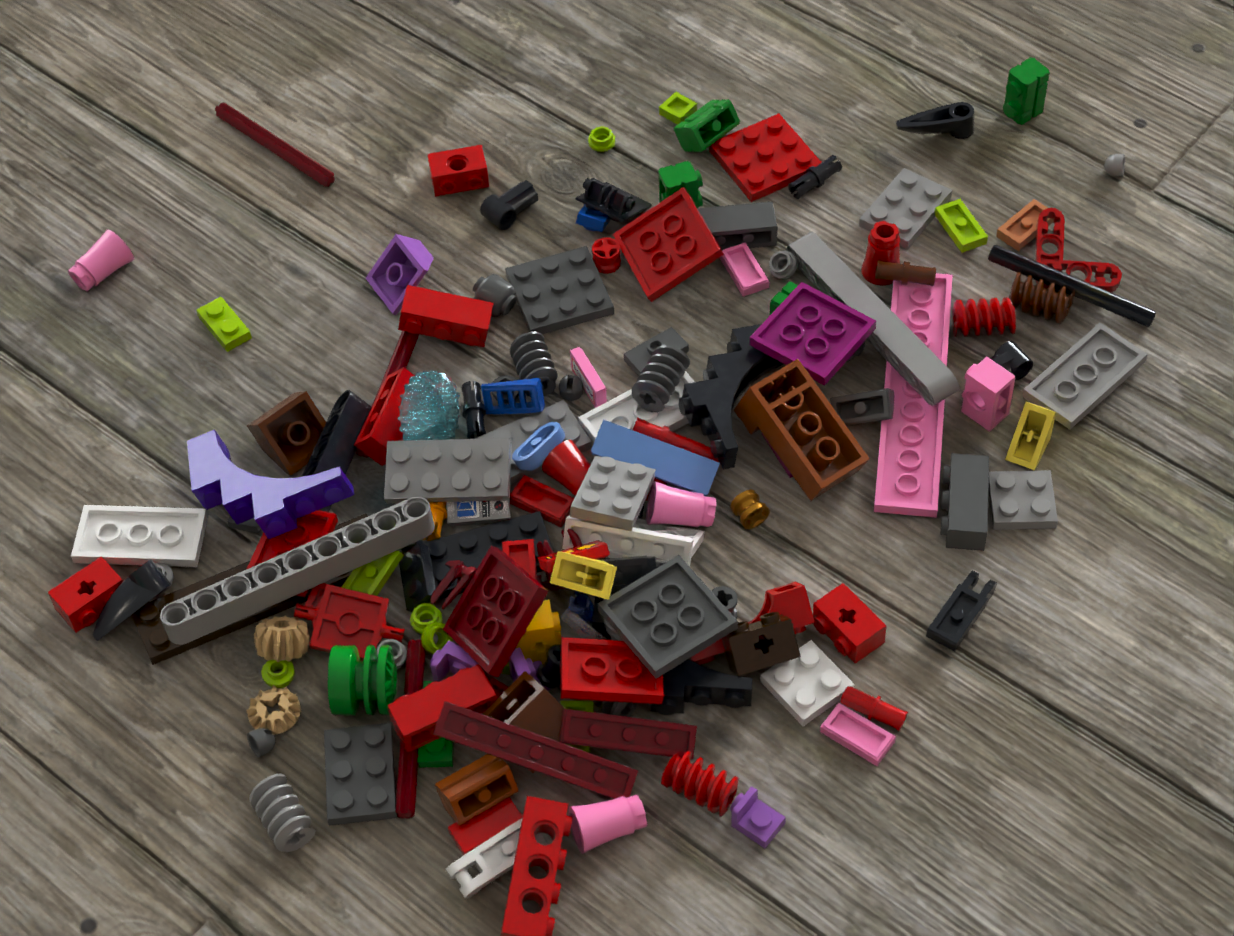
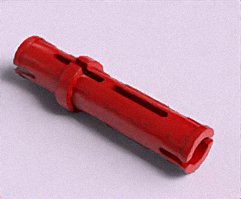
[633,418,719,462]

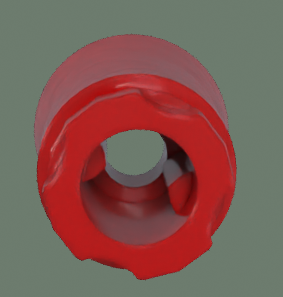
[861,221,900,286]
[542,440,591,496]

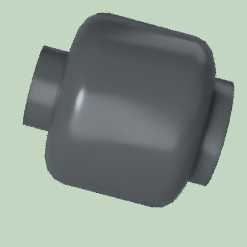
[473,274,517,317]

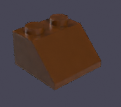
[247,391,326,476]

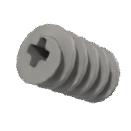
[249,773,316,852]

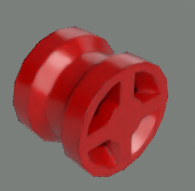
[592,237,621,274]

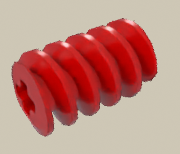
[952,297,1016,337]
[661,751,739,817]

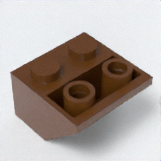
[482,671,565,773]

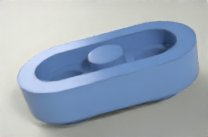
[512,422,565,471]

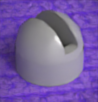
[1104,154,1125,177]

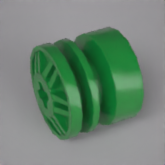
[328,645,397,716]

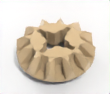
[247,685,301,735]

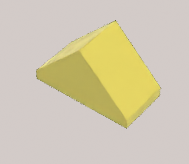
[1005,401,1056,470]
[550,551,617,600]

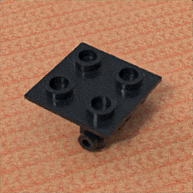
[576,178,652,222]

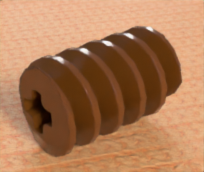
[1009,272,1075,324]

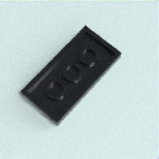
[423,511,554,600]

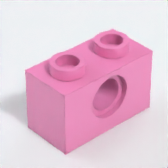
[961,357,1016,432]

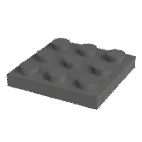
[505,246,614,334]
[598,555,738,679]

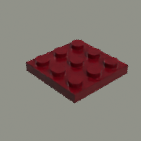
[443,545,549,677]

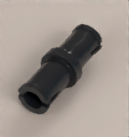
[788,155,842,199]
[461,381,486,439]

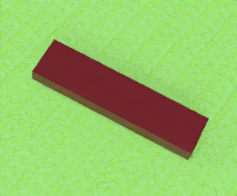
[559,709,697,760]

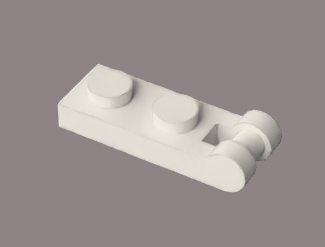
[446,818,547,899]

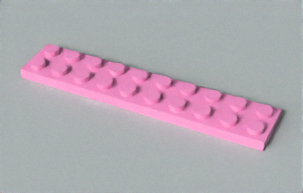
[874,273,953,518]

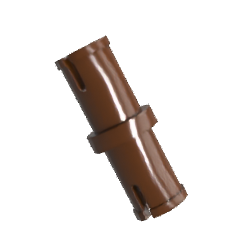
[875,260,936,286]

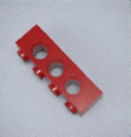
[500,796,573,936]

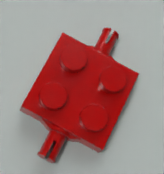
[294,584,405,660]

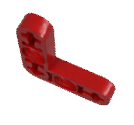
[1035,208,1122,292]

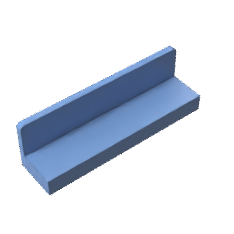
[591,419,720,496]

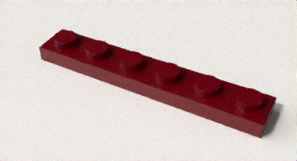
[433,701,638,799]

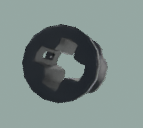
[536,645,561,689]

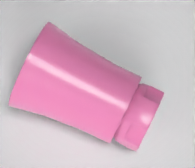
[68,230,134,291]
[646,481,716,528]
[568,795,647,854]

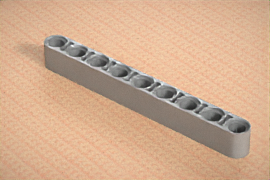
[787,232,960,406]
[160,497,435,645]

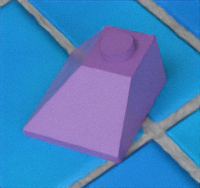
[365,234,433,315]

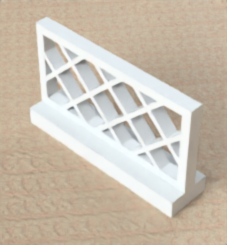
[562,515,705,567]

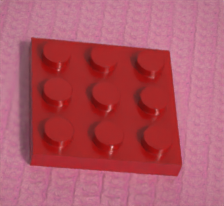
[709,113,822,202]
[613,187,724,302]

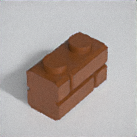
[435,754,519,825]

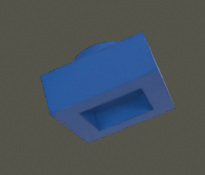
[576,205,610,232]

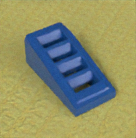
[481,378,545,415]

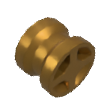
[730,489,770,529]

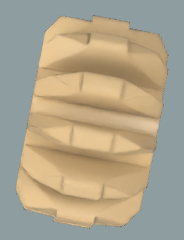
[254,615,310,662]

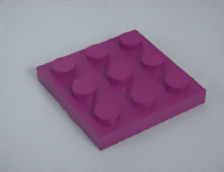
[750,282,876,386]

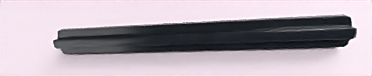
[988,245,1156,327]

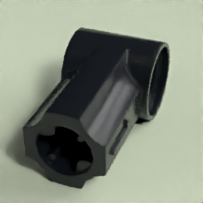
[480,180,538,230]
[990,341,1034,380]

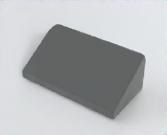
[830,388,895,426]

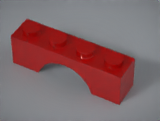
[689,582,815,664]

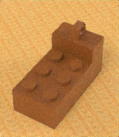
[734,359,870,501]

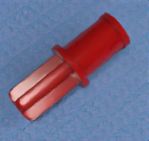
[840,686,908,731]

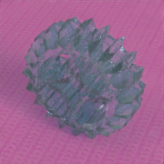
[397,371,462,441]

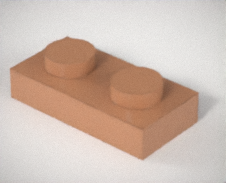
[996,199,1053,252]

